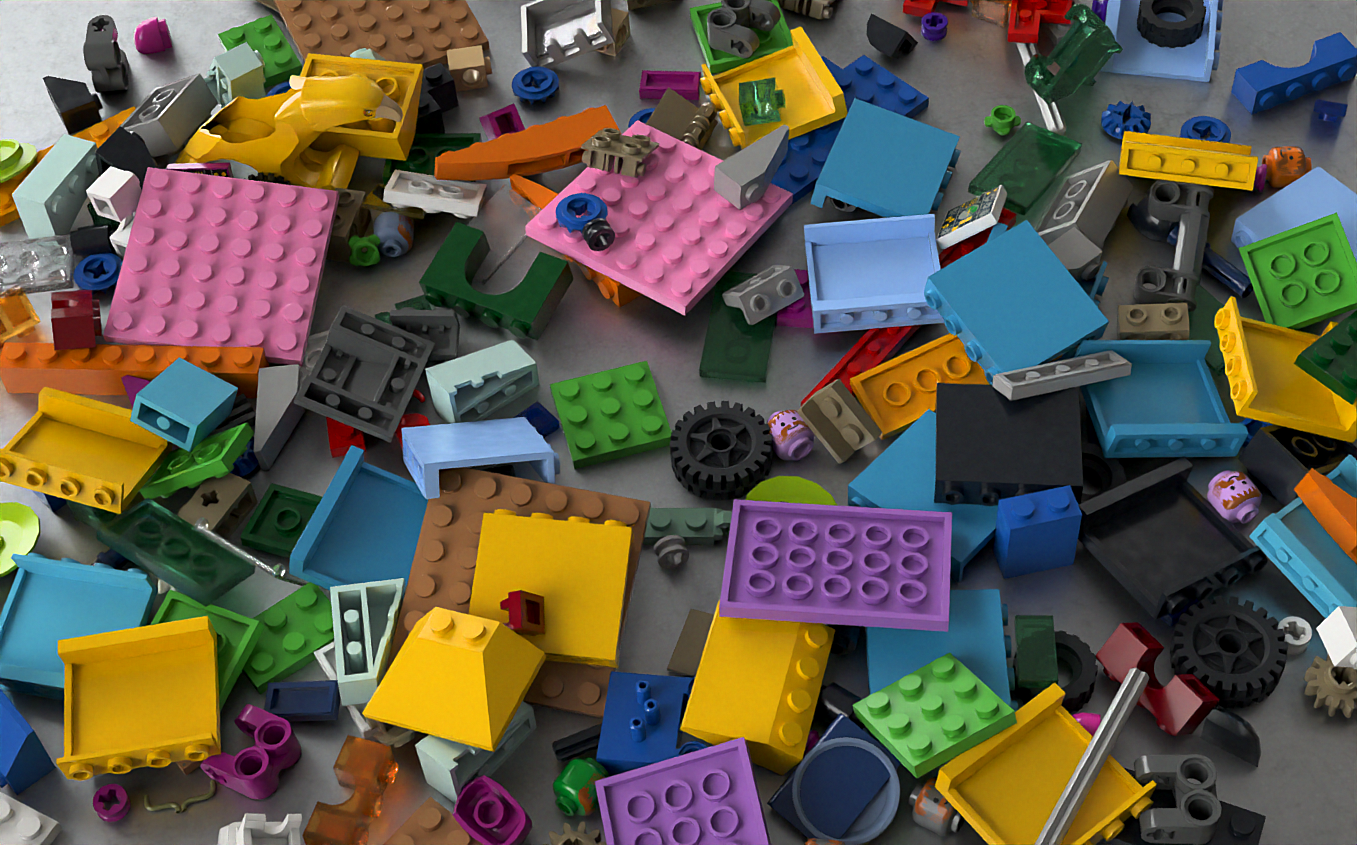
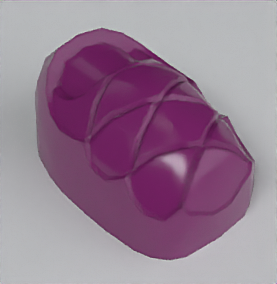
[452,775,533,845]

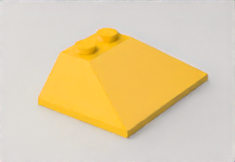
[362,607,547,752]

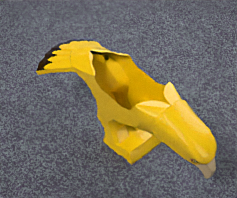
[173,75,403,191]

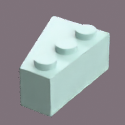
[204,42,266,109]
[12,134,99,248]
[425,340,540,424]
[330,578,406,706]
[415,701,537,804]

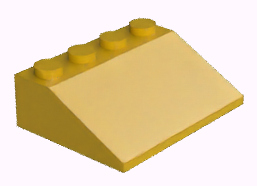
[300,53,424,161]
[680,600,835,776]

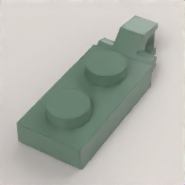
[643,508,732,545]

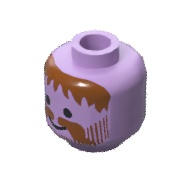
[767,410,815,461]
[1207,470,1262,524]

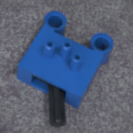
[552,671,708,777]

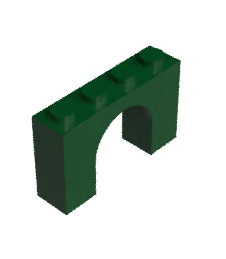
[419,222,574,341]

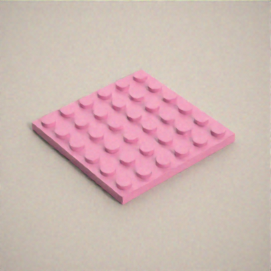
[525,120,793,316]
[103,167,339,366]

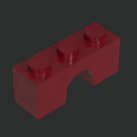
[51,289,102,351]
[1095,622,1220,736]

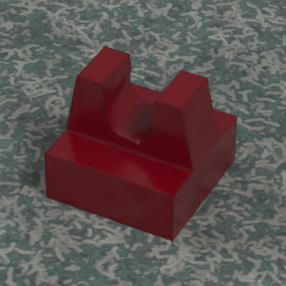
[500,590,545,636]

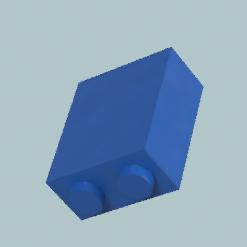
[993,485,1082,579]

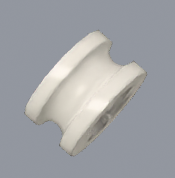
[1277,616,1312,655]

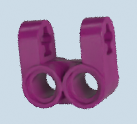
[200,704,301,800]

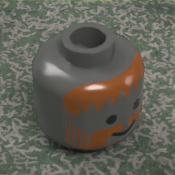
[908,777,965,836]

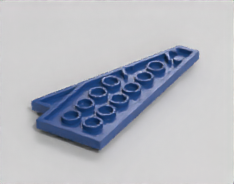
[770,55,929,207]

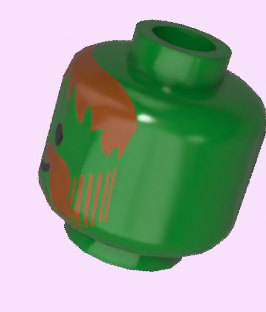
[552,757,609,816]

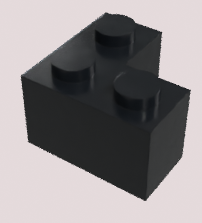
[415,62,459,133]

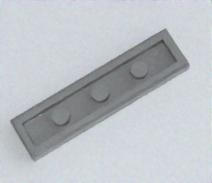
[992,350,1132,401]

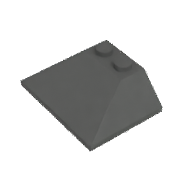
[294,305,435,443]

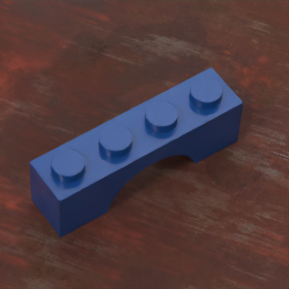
[1231,32,1357,115]

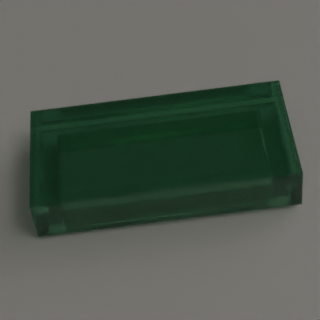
[1014,615,1059,688]

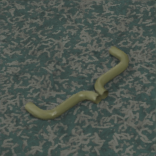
[143,780,216,813]

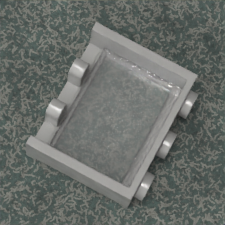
[521,0,615,68]

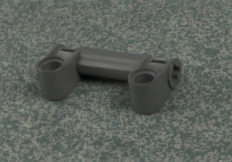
[1134,180,1214,312]

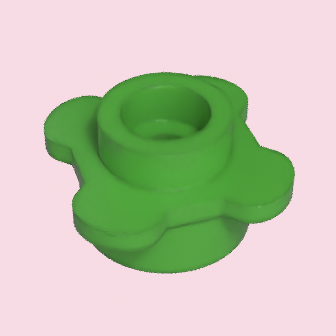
[984,105,1021,135]
[348,234,380,266]

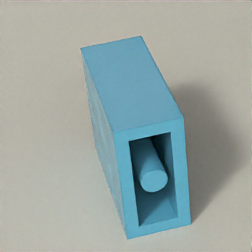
[130,357,238,452]

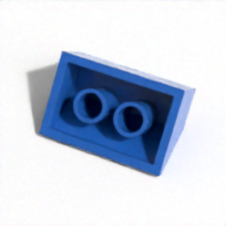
[0,689,56,795]

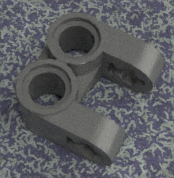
[707,0,781,58]
[83,15,129,93]
[1134,754,1222,845]

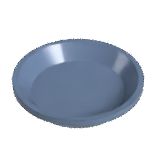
[792,737,900,845]

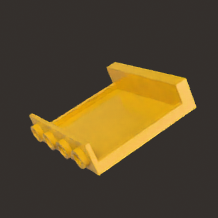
[700,26,848,150]
[1119,131,1258,191]
[1214,296,1357,443]
[0,387,172,514]
[469,509,634,668]
[56,616,221,781]
[934,682,1157,845]

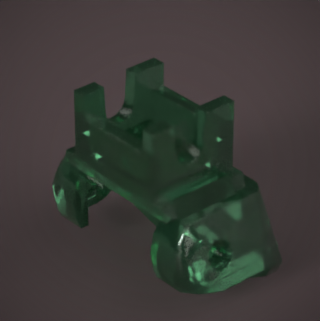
[1024,3,1123,105]

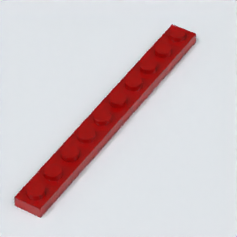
[801,208,1017,406]

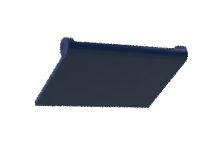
[767,713,901,839]

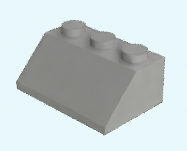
[120,73,218,157]
[1035,160,1134,249]

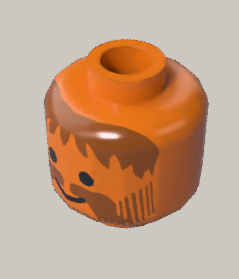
[1262,146,1312,188]

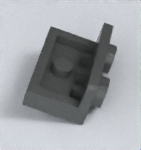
[390,307,460,361]

